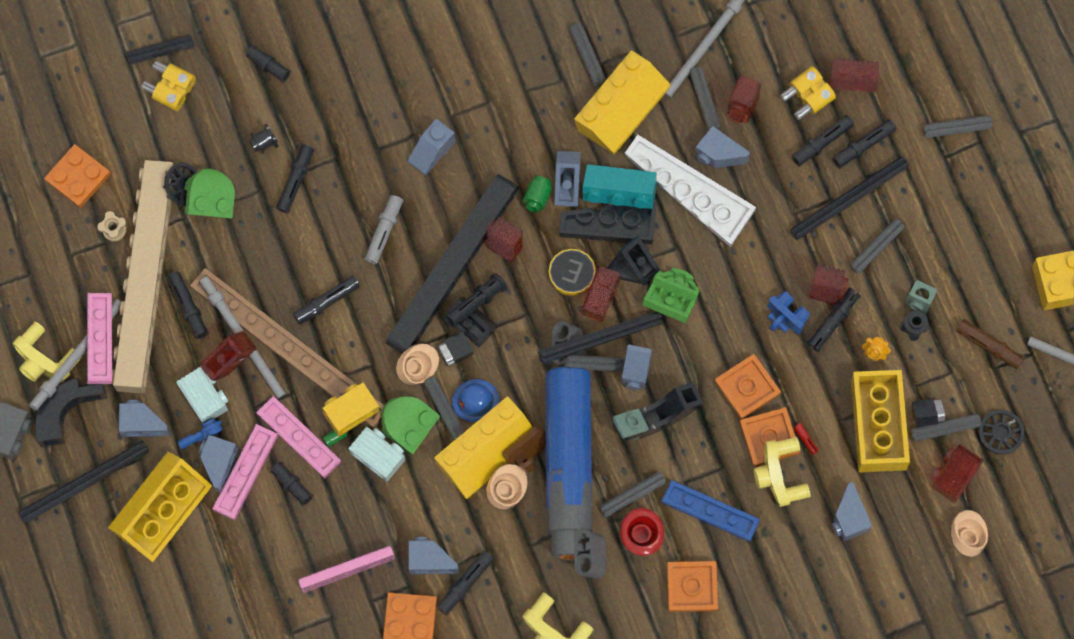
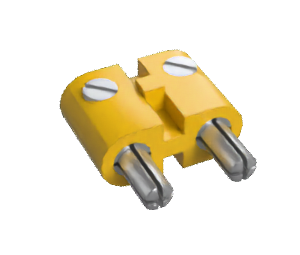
[141,61,196,111]
[780,66,836,120]

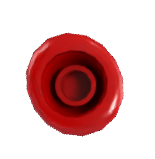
[620,508,664,556]

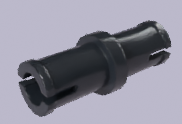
[246,45,291,82]
[270,461,314,506]

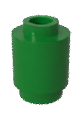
[522,176,552,212]

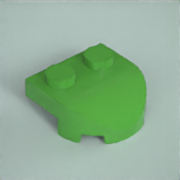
[184,169,235,218]
[642,268,699,323]
[380,396,440,454]

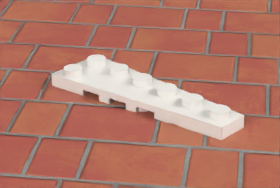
[625,135,756,247]

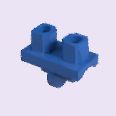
[767,291,810,335]

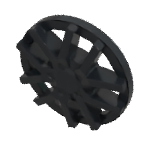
[163,163,197,207]
[979,410,1024,455]

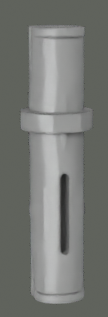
[364,195,404,264]

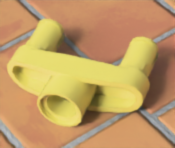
[12,321,82,383]
[753,437,811,507]
[522,593,594,639]

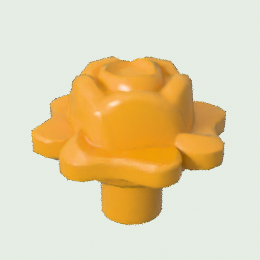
[862,337,891,361]

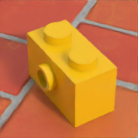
[323,382,379,437]

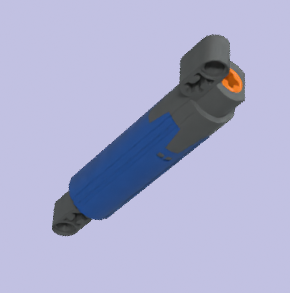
[546,321,606,579]

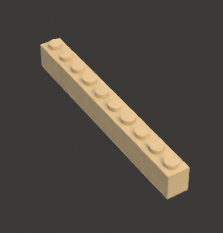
[112,160,175,394]

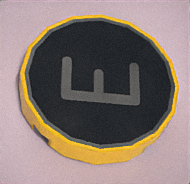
[549,249,596,296]

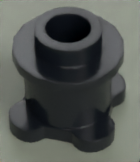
[249,123,279,154]
[900,311,929,341]

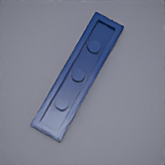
[661,480,760,542]

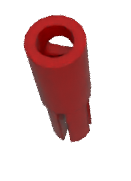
[793,423,819,455]

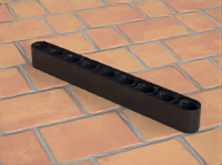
[386,174,519,354]

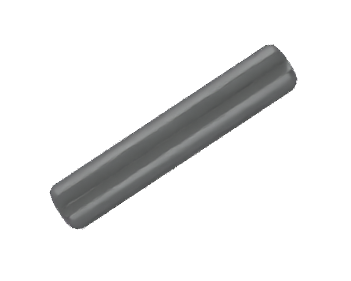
[570,23,605,86]
[690,66,720,131]
[923,115,993,138]
[850,218,904,274]
[564,355,625,371]
[424,376,464,441]
[910,414,981,441]
[600,472,665,517]

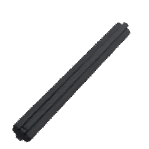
[790,156,909,240]
[538,312,662,363]
[18,441,149,523]

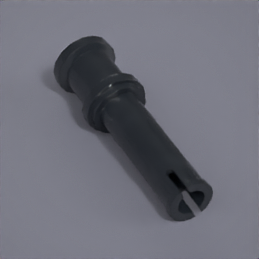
[445,273,507,328]

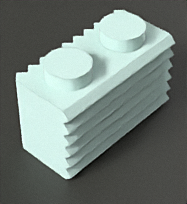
[176,367,229,424]
[349,427,405,482]

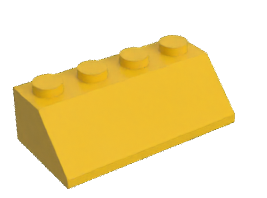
[574,50,671,155]
[434,396,532,500]
[108,452,212,562]

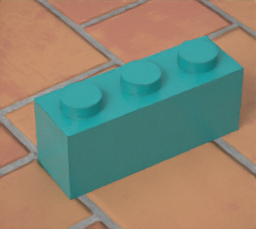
[583,164,657,209]

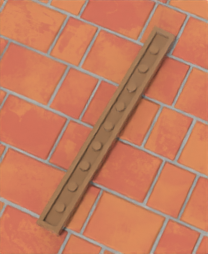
[190,268,384,429]

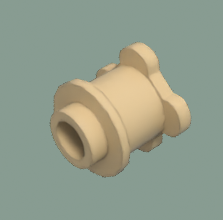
[98,211,126,241]

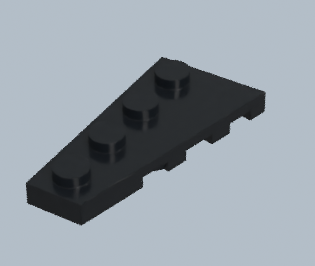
[559,199,657,245]

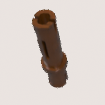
[956,319,1025,370]

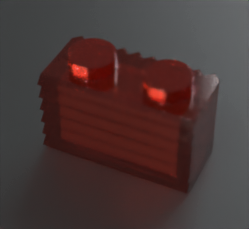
[829,58,879,92]
[727,75,761,123]
[486,217,524,263]
[809,263,848,304]
[581,266,620,322]
[200,330,256,381]
[930,444,984,503]

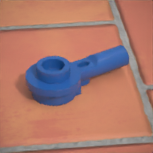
[178,418,223,450]

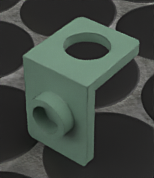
[905,280,937,314]
[613,408,649,441]

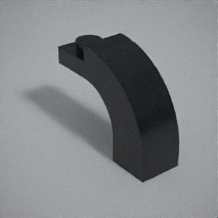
[35,379,107,448]
[624,382,703,441]

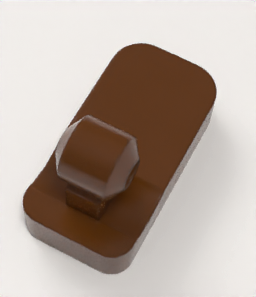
[503,426,546,473]

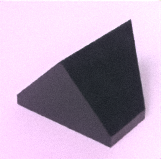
[602,236,661,286]

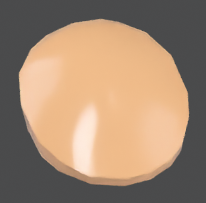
[396,344,439,385]
[486,464,527,509]
[951,510,988,556]

